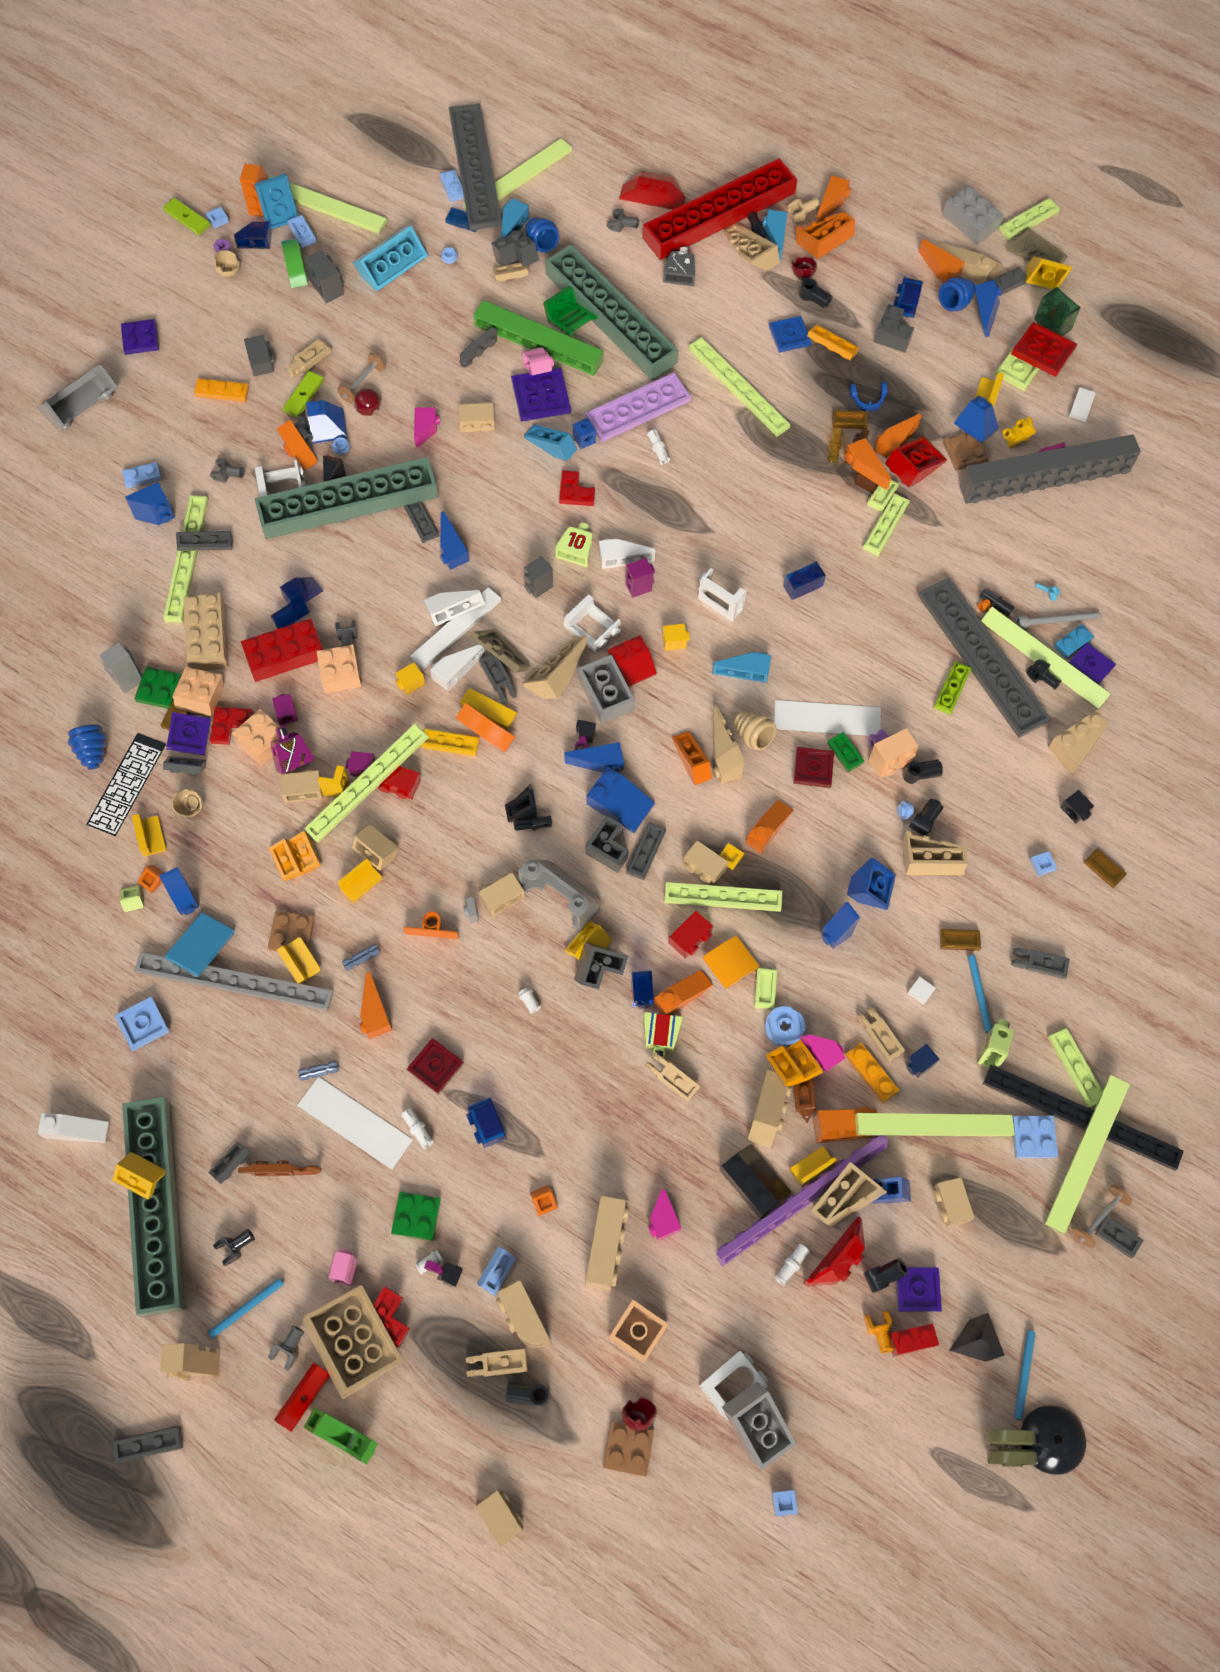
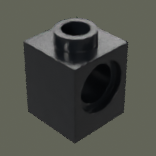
[1060,790,1094,824]

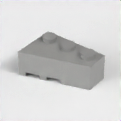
[100,642,142,694]

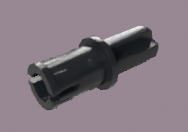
[747,212,767,239]
[980,588,1015,616]
[513,815,552,831]

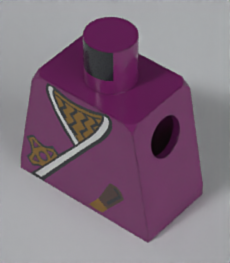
[270,725,315,774]

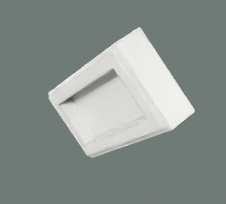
[1069,387,1096,422]

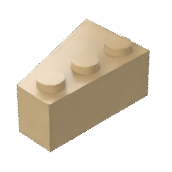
[1048,710,1109,776]
[902,831,968,875]
[747,1070,792,1148]
[811,1162,887,1227]
[160,1343,220,1381]

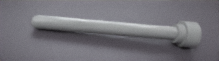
[1015,612,1101,630]

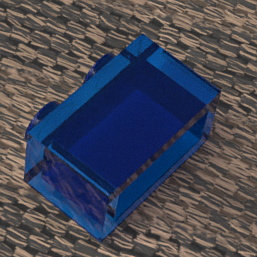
[893,277,923,318]
[783,562,826,600]
[466,1097,507,1148]

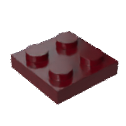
[793,747,835,788]
[407,1038,464,1095]

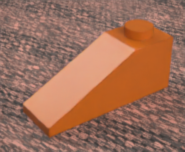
[816,175,851,223]
[918,239,965,282]
[875,414,922,458]
[844,438,891,490]
[672,731,712,785]
[746,800,793,854]
[654,970,713,1015]
[359,971,392,1039]

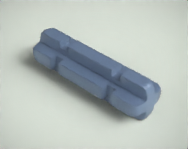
[342,944,380,971]
[298,1061,339,1081]

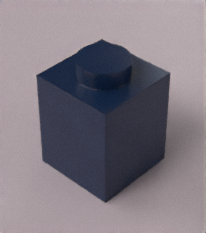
[905,1043,940,1078]

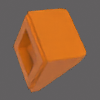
[137,865,164,893]
[529,1185,558,1216]

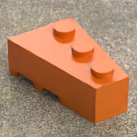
[240,164,269,217]
[796,212,855,259]
[813,1107,879,1144]

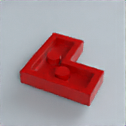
[559,470,595,506]
[210,707,254,745]
[373,1286,410,1348]

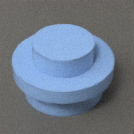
[441,247,458,264]
[332,437,350,455]
[897,801,914,820]

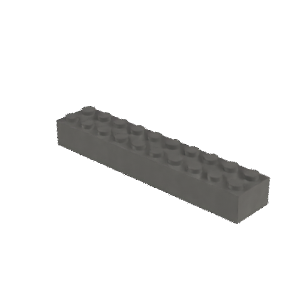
[959,434,1141,504]

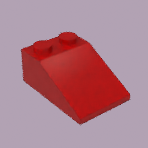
[885,437,947,487]

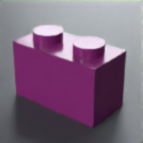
[625,558,655,598]

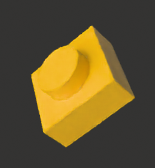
[719,843,744,870]

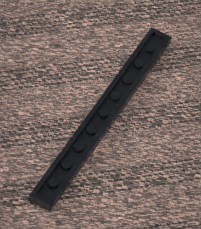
[982,1065,1184,1171]

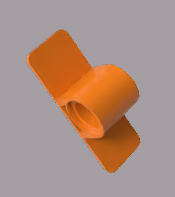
[277,420,317,470]
[403,911,459,939]

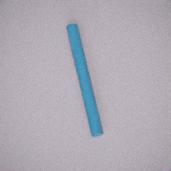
[968,955,992,1033]
[208,1278,284,1339]
[1014,1330,1036,1420]

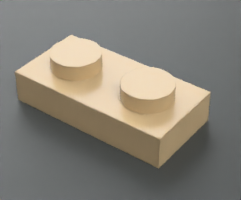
[492,263,528,282]

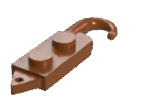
[793,1078,816,1123]
[238,1161,322,1176]

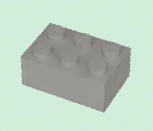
[942,185,1004,245]
[578,655,635,723]
[722,1382,796,1470]

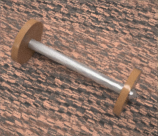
[337,353,386,404]
[1073,1185,1132,1248]

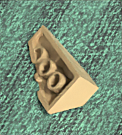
[723,223,780,271]
[936,242,1003,284]
[522,635,588,699]
[712,705,745,784]

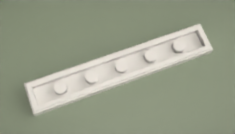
[410,587,501,670]

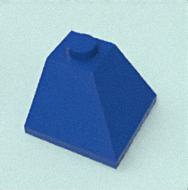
[954,396,999,443]
[306,400,347,443]
[847,858,896,910]

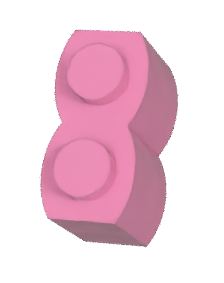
[522,347,554,375]
[328,1249,358,1286]

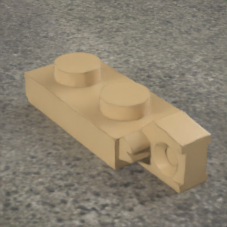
[287,339,331,378]

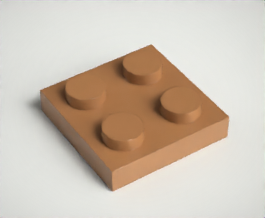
[943,433,989,470]
[268,911,315,951]
[603,1422,654,1477]

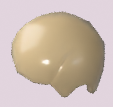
[214,250,240,277]
[171,789,204,818]

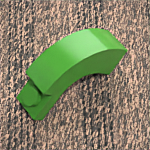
[281,239,308,288]
[303,1407,378,1464]

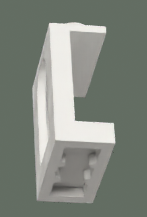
[255,460,306,497]
[698,568,747,622]
[564,594,621,653]
[699,1351,768,1422]

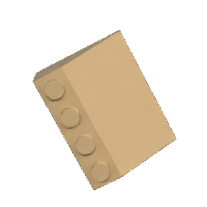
[302,1285,403,1400]

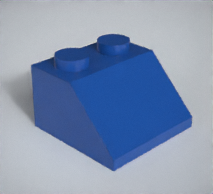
[125,482,175,525]

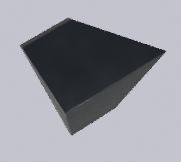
[323,455,346,482]
[505,784,537,823]
[949,1313,1005,1362]

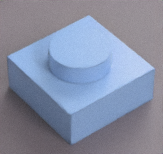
[206,207,229,229]
[1030,851,1057,877]
[772,1490,798,1516]

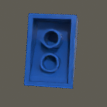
[587,767,655,833]

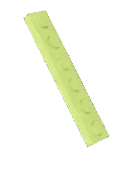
[664,882,782,912]

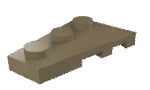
[1007,229,1068,263]
[470,629,530,673]

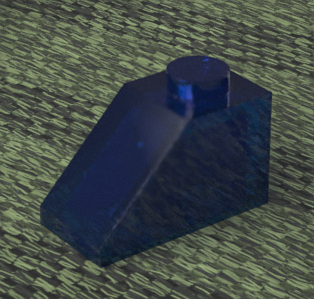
[234,221,272,249]
[280,577,323,611]
[631,970,654,1009]

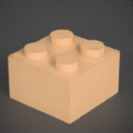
[317,645,362,694]
[173,667,224,717]
[232,709,279,766]
[868,728,919,778]
[609,1300,669,1364]

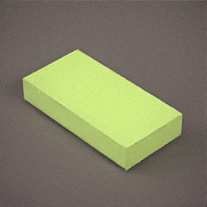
[867,480,899,512]
[754,968,777,1009]

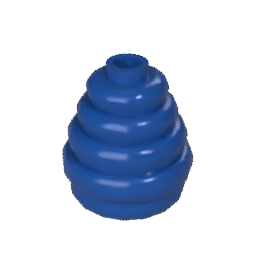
[526,217,560,253]
[938,277,975,312]
[68,724,107,770]

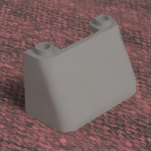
[518,860,600,932]

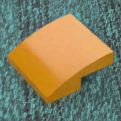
[268,831,322,881]
[702,936,759,989]
[765,1040,823,1087]

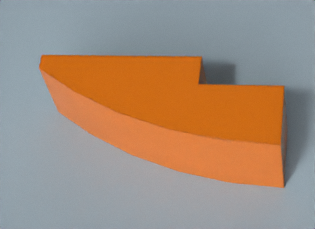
[455,703,515,752]

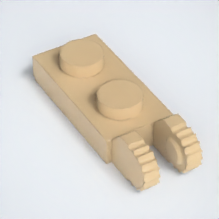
[857,1007,905,1063]
[645,1052,701,1102]
[466,1349,528,1377]

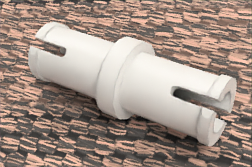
[647,429,670,465]
[401,1108,434,1149]
[774,1244,810,1286]

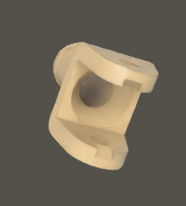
[787,197,820,224]

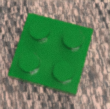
[134,667,182,709]
[391,1192,441,1241]

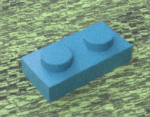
[1054,624,1095,659]

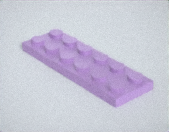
[585,373,691,443]

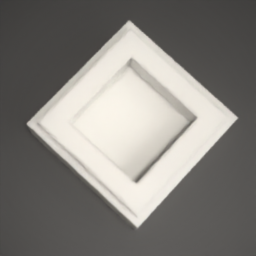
[907,977,936,1005]

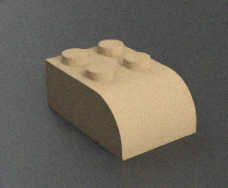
[496,1280,550,1348]

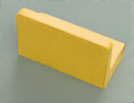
[975,372,1005,407]
[317,765,349,798]
[131,814,166,857]
[338,858,382,903]
[565,921,612,961]
[277,938,321,984]
[789,1146,837,1187]
[112,1152,166,1199]

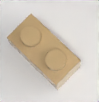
[458,403,495,433]
[280,769,323,803]
[352,824,399,871]
[683,841,728,886]
[479,873,525,917]
[933,1177,975,1227]
[476,1491,524,1547]

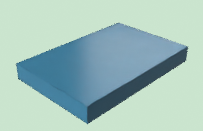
[254,173,298,230]
[165,913,235,977]

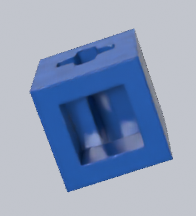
[573,418,596,449]

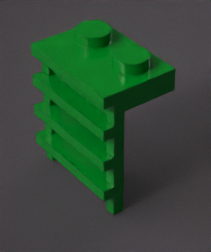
[543,286,597,335]

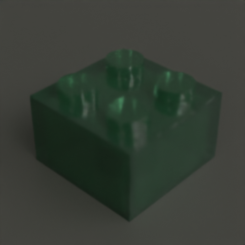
[1034,287,1081,336]

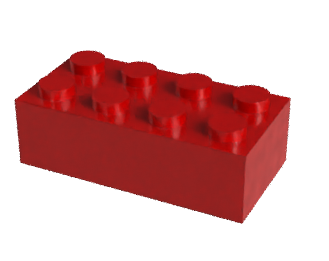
[241,618,323,682]

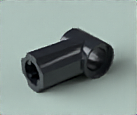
[799,278,833,309]
[903,759,943,784]
[909,798,944,836]
[863,1258,908,1293]
[506,1382,550,1406]

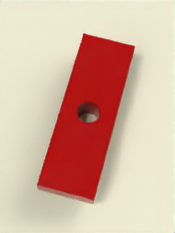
[274,1362,330,1432]

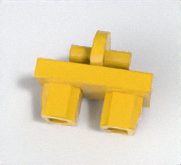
[1002,416,1037,448]

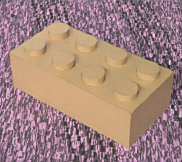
[183,593,228,671]
[586,1196,629,1291]

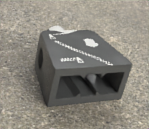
[663,247,695,287]

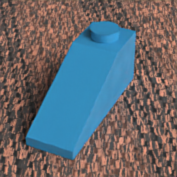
[501,198,529,237]
[763,209,788,262]
[524,425,578,461]
[712,652,772,683]

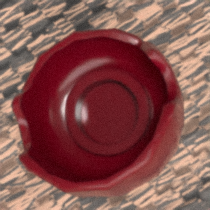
[791,257,817,280]
[354,388,381,416]
[621,1397,657,1431]

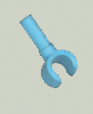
[1035,583,1060,601]

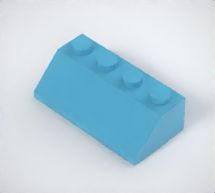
[353,226,428,291]

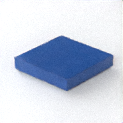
[769,316,811,353]

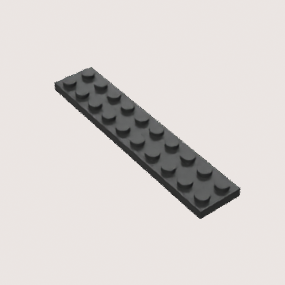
[449,104,502,230]
[918,578,1051,738]

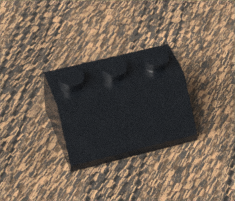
[720,1144,791,1219]

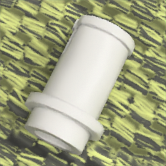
[518,987,541,1014]
[415,1250,443,1275]

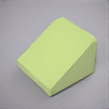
[120,885,143,912]

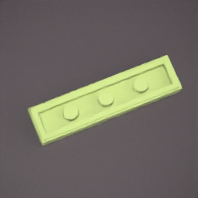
[999,198,1060,240]
[863,493,910,556]
[1048,1027,1102,1108]

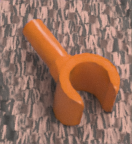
[977,599,991,612]

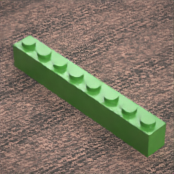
[474,300,603,376]

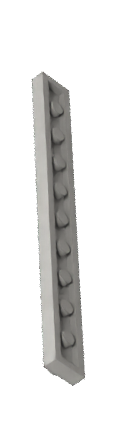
[134,952,333,1011]

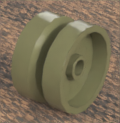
[986,1430,1038,1467]

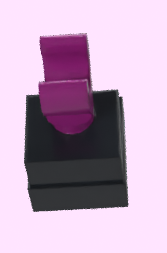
[575,719,596,750]
[424,1260,463,1287]

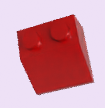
[607,635,657,687]

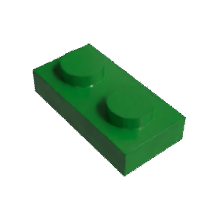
[827,732,864,772]

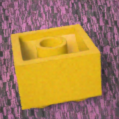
[1026,256,1072,290]

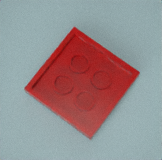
[1011,322,1078,377]

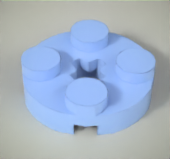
[765,1006,806,1047]

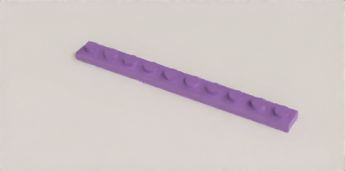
[716,1135,888,1267]

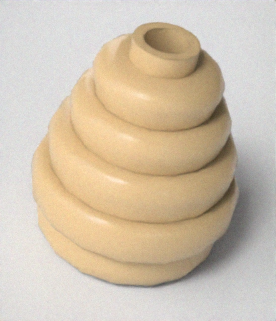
[734,711,777,751]

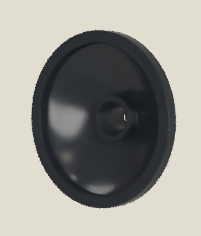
[1020,1405,1086,1475]

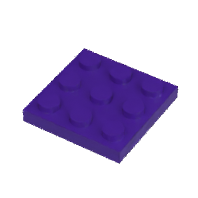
[511,368,571,422]

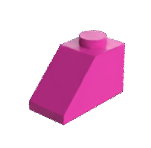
[414,407,440,447]
[799,1034,846,1071]
[648,1189,682,1241]

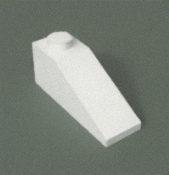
[599,539,655,569]
[424,590,485,626]
[430,644,485,691]
[38,1113,110,1143]

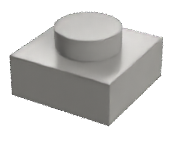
[463,897,478,923]

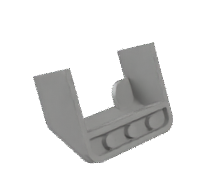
[37,364,118,430]

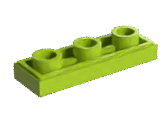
[163,198,210,236]
[282,371,324,418]
[934,661,971,715]

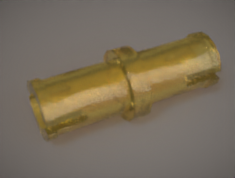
[827,428,843,462]

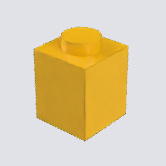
[662,623,690,651]
[395,662,425,695]

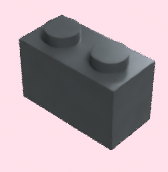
[244,335,275,377]
[524,556,553,598]

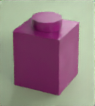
[272,694,298,726]
[346,751,375,777]

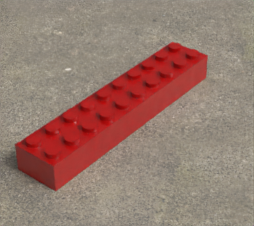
[642,158,798,260]

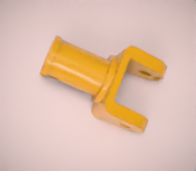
[864,1310,893,1354]

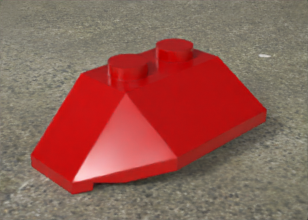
[619,171,686,210]
[804,1216,865,1286]

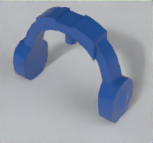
[849,382,887,411]

